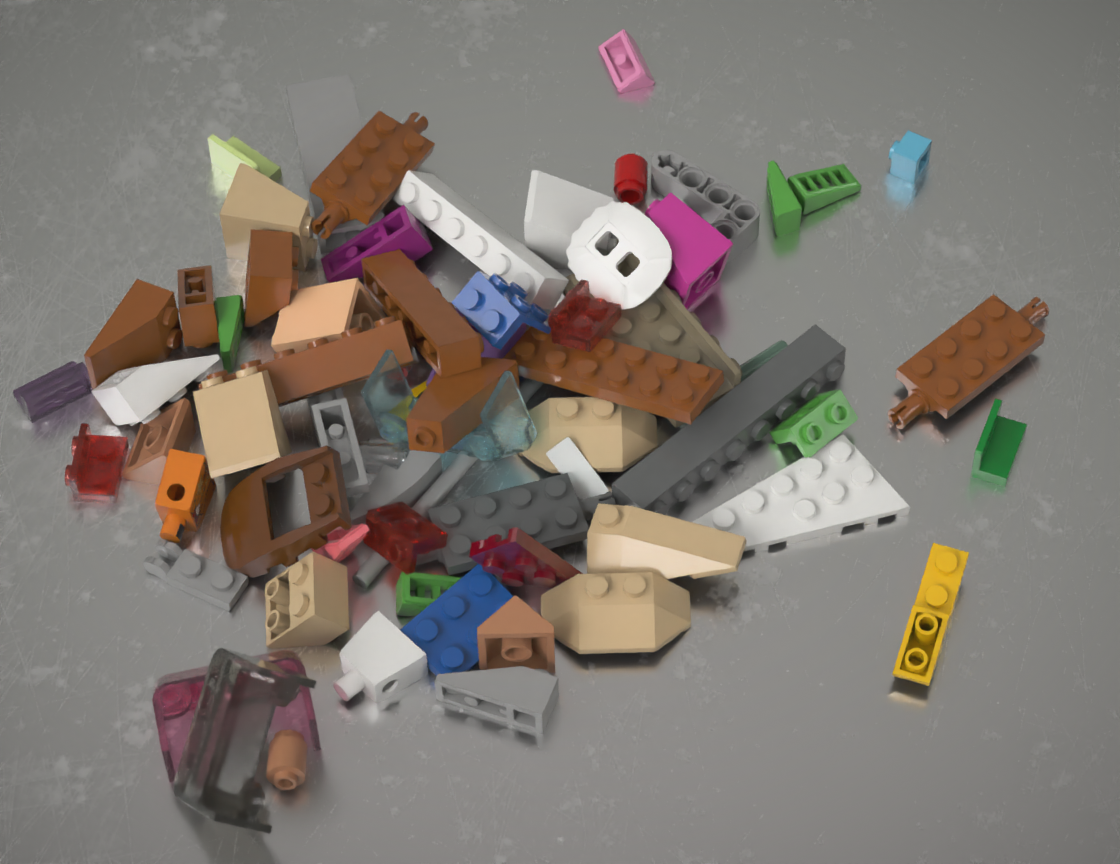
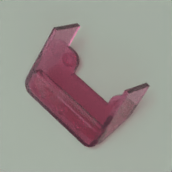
[152,650,321,782]

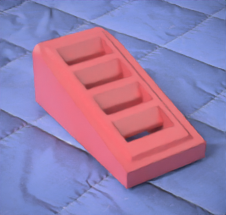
[311,523,370,563]

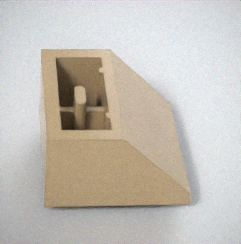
[264,552,349,649]

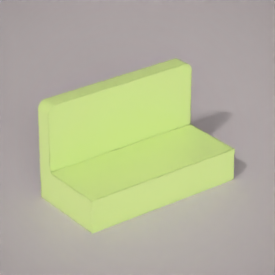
[207,134,282,182]

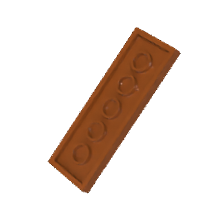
[503,323,724,424]

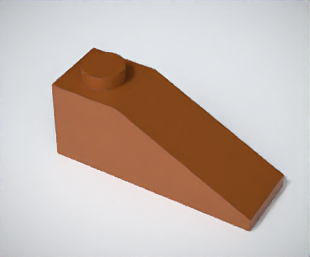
[177,265,219,348]

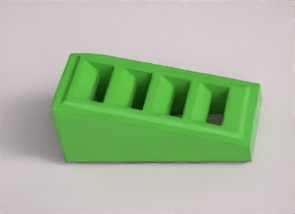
[766,160,802,236]
[787,164,861,215]
[214,295,245,373]
[396,571,462,616]

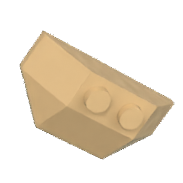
[514,397,658,473]
[541,572,691,654]

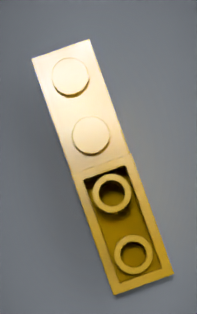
[892,543,969,686]

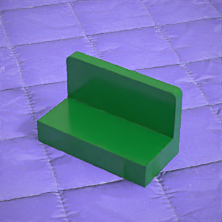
[971,398,1027,487]

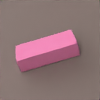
[598,29,655,94]

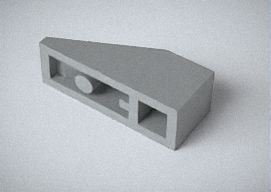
[435,666,559,734]

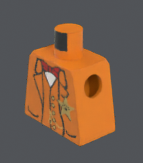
[155,449,216,543]

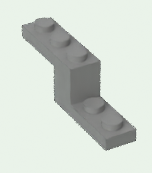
[307,388,370,497]

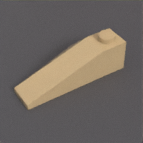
[587,503,747,581]

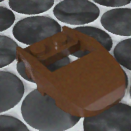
[220,446,352,578]

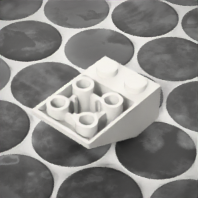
[91,354,221,426]

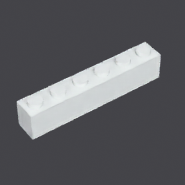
[393,170,569,310]

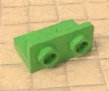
[769,389,858,458]

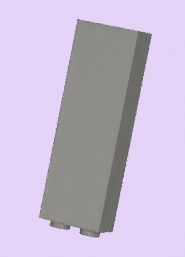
[286,74,384,254]

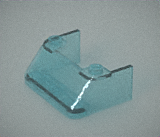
[360,349,537,462]

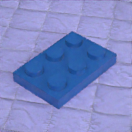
[400,564,513,676]

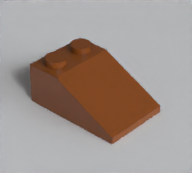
[84,279,183,398]

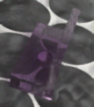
[13,361,92,423]

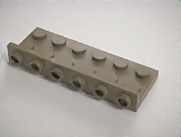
[562,239,742,428]

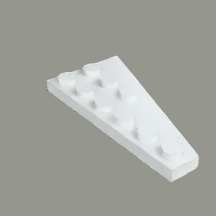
[692,434,910,553]

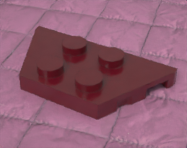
[469,527,583,588]

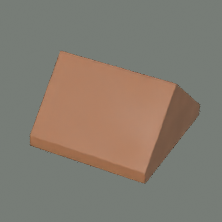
[121,398,196,485]
[477,595,555,673]

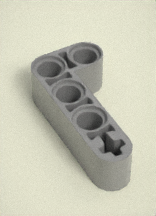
[651,150,760,263]

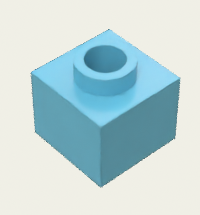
[888,130,932,184]

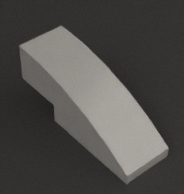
[350,450,442,535]

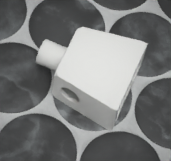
[333,611,428,703]

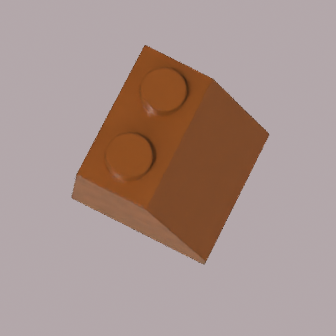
[244,229,299,327]

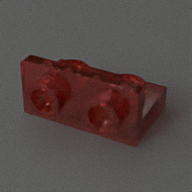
[548,279,622,352]
[65,423,129,503]
[363,501,448,575]

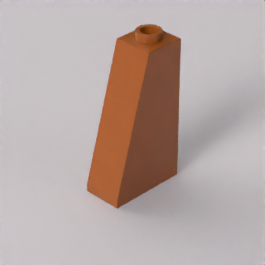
[406,357,520,453]

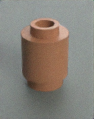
[266,730,308,790]

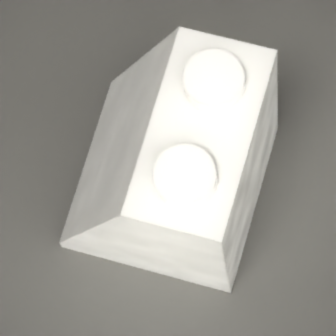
[524,170,616,269]

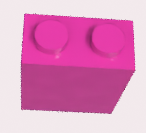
[645,192,733,310]

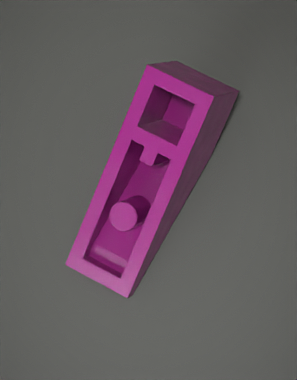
[320,205,433,283]

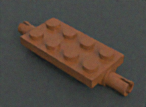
[310,111,435,239]
[887,294,1049,429]

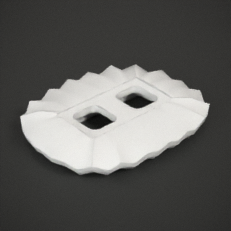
[566,201,672,310]

